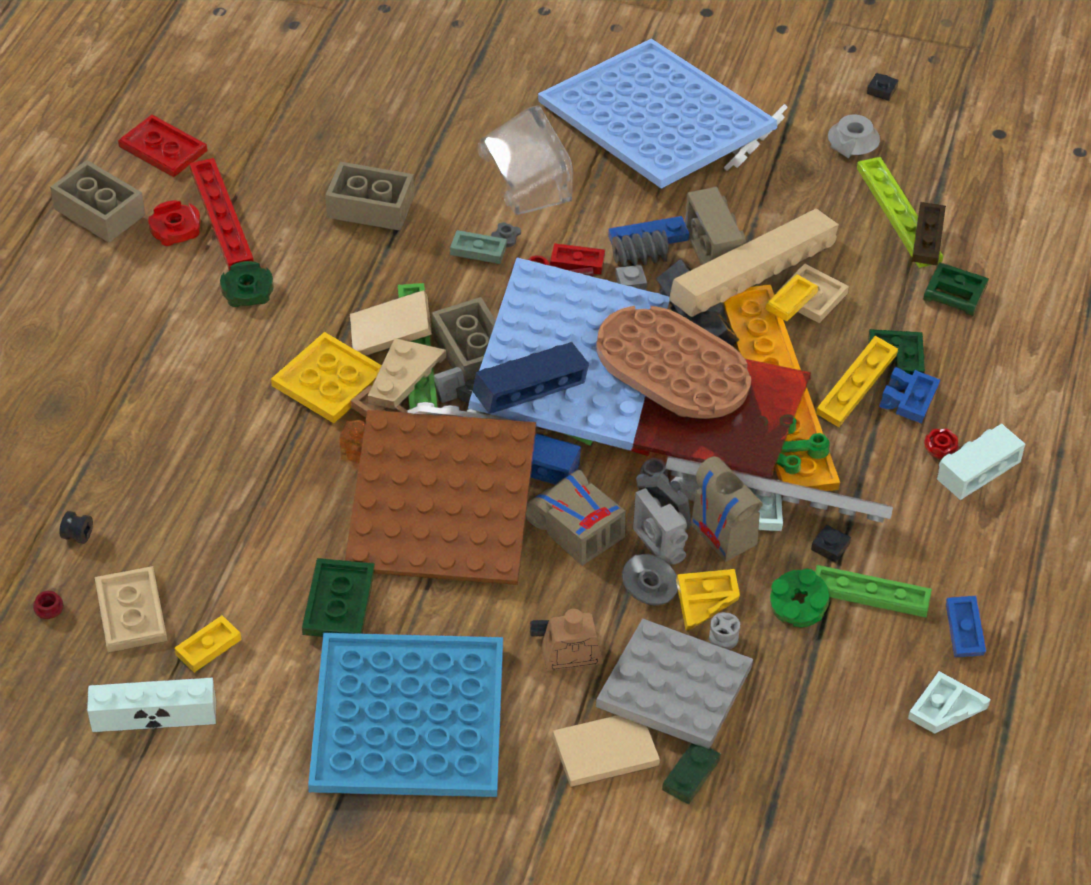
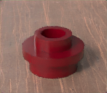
[33,591,64,619]

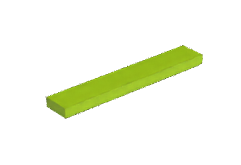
[857,157,943,268]

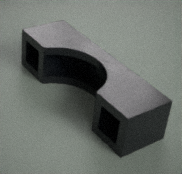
[656,259,739,346]

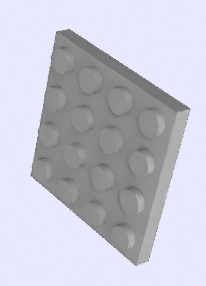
[596,618,753,750]

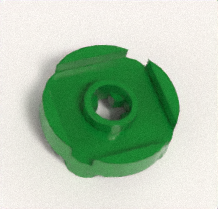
[770,568,829,628]

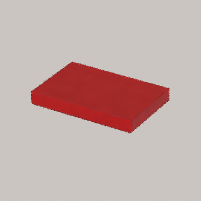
[118,115,208,177]

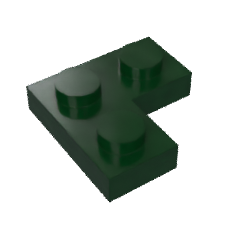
[868,329,925,375]

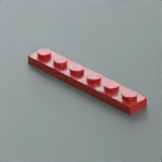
[190,158,254,271]

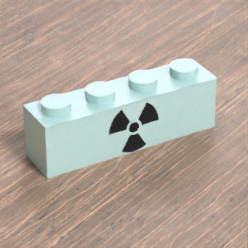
[87,678,216,732]

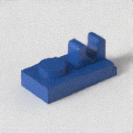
[946,596,986,658]

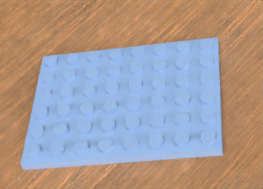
[538,39,777,188]
[468,258,670,451]

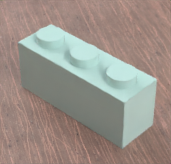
[937,424,1025,500]

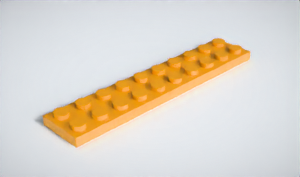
[722,284,840,491]

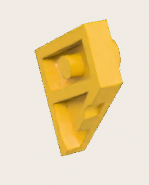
[676,569,740,631]

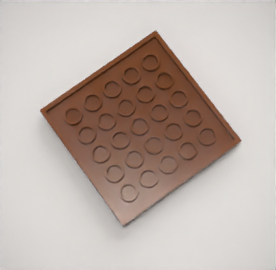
[345,410,536,585]

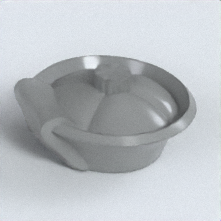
[828,115,880,158]

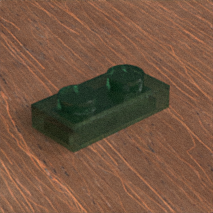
[662,743,721,804]

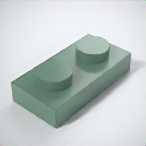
[450,230,507,264]

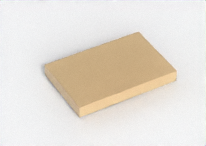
[350,290,432,356]
[95,566,167,653]
[553,715,660,787]

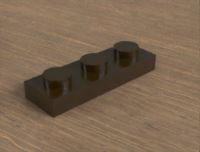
[911,202,946,265]

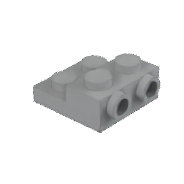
[633,488,688,565]

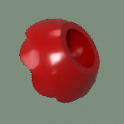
[924,428,959,459]

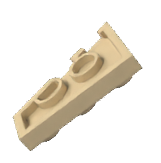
[368,338,446,409]

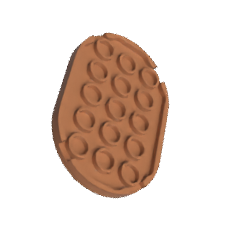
[596,306,751,419]

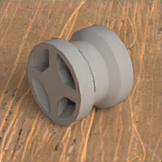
[709,612,740,650]

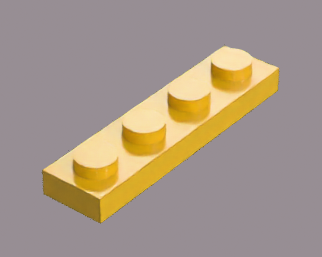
[816,336,898,427]

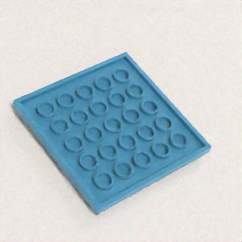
[308,633,503,797]

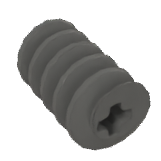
[612,230,669,267]

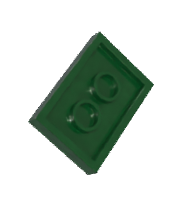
[302,558,375,637]

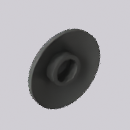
[622,554,678,605]

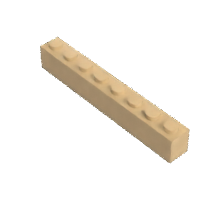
[669,209,839,317]

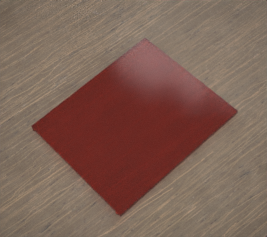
[632,359,811,478]

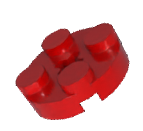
[148,200,201,246]

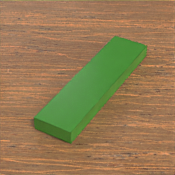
[815,565,932,617]

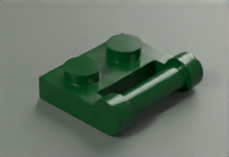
[923,262,989,316]

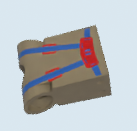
[691,456,763,562]
[526,469,626,566]

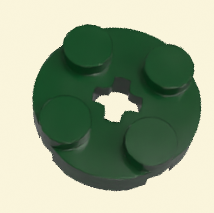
[220,261,274,307]

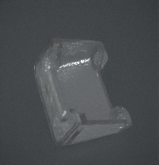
[478,105,573,215]

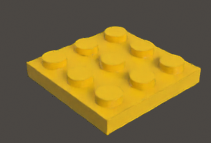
[271,332,382,423]

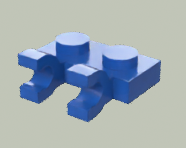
[879,367,940,424]

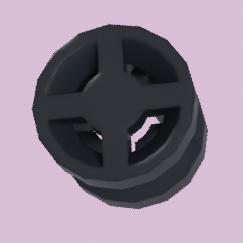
[59,511,93,544]

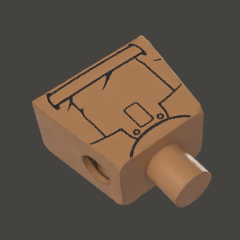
[542,609,603,671]

